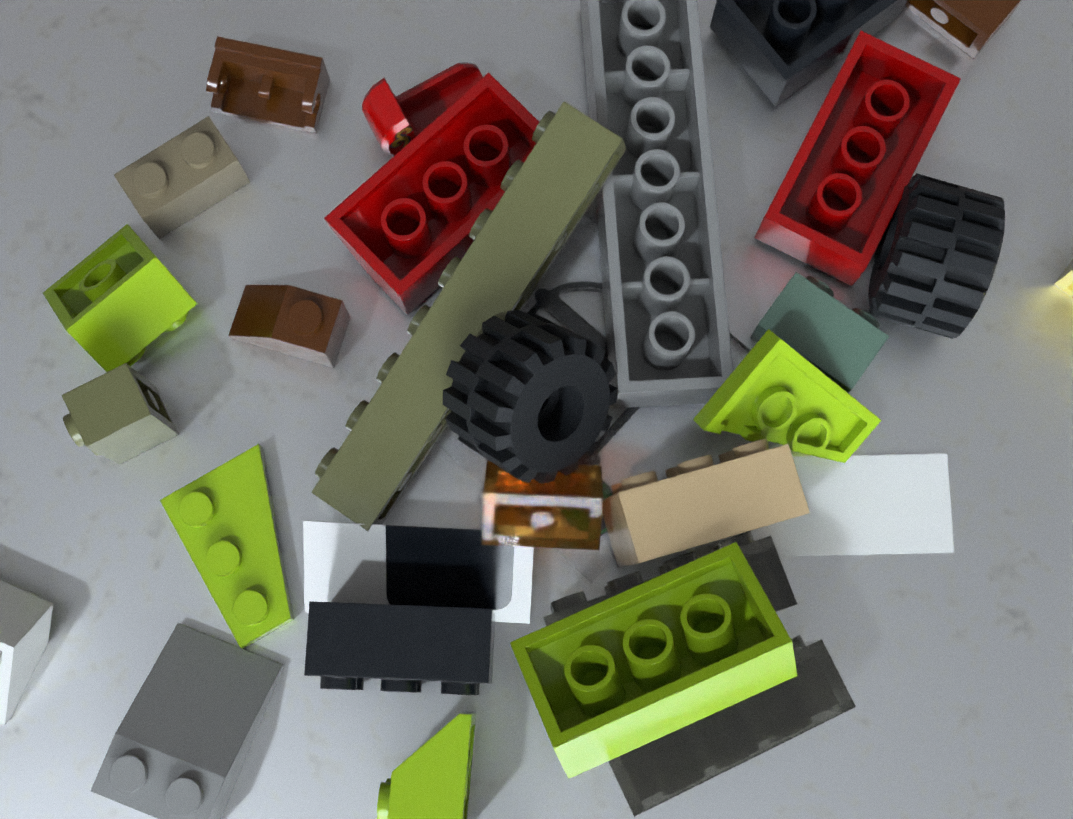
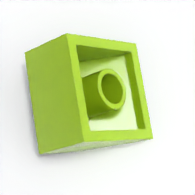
[43,224,197,372]
[377,712,476,819]

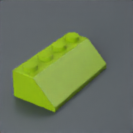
[510,542,798,779]

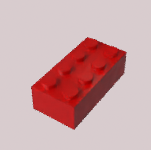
[754,31,961,286]

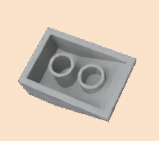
[91,623,284,819]

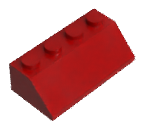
[324,72,539,315]

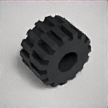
[868,173,1005,339]
[442,310,618,484]

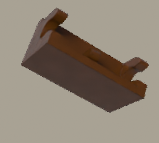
[206,36,330,133]

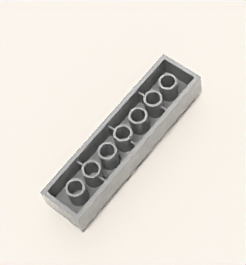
[580,0,733,408]

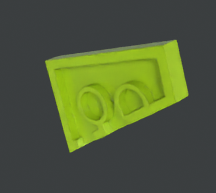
[693,329,882,463]
[160,444,294,648]

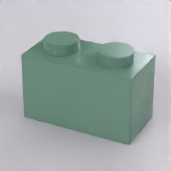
[750,272,889,393]

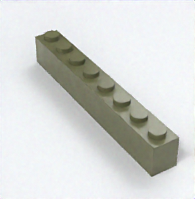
[311,101,626,531]

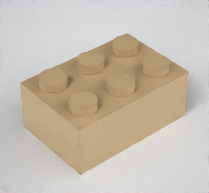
[599,439,810,568]

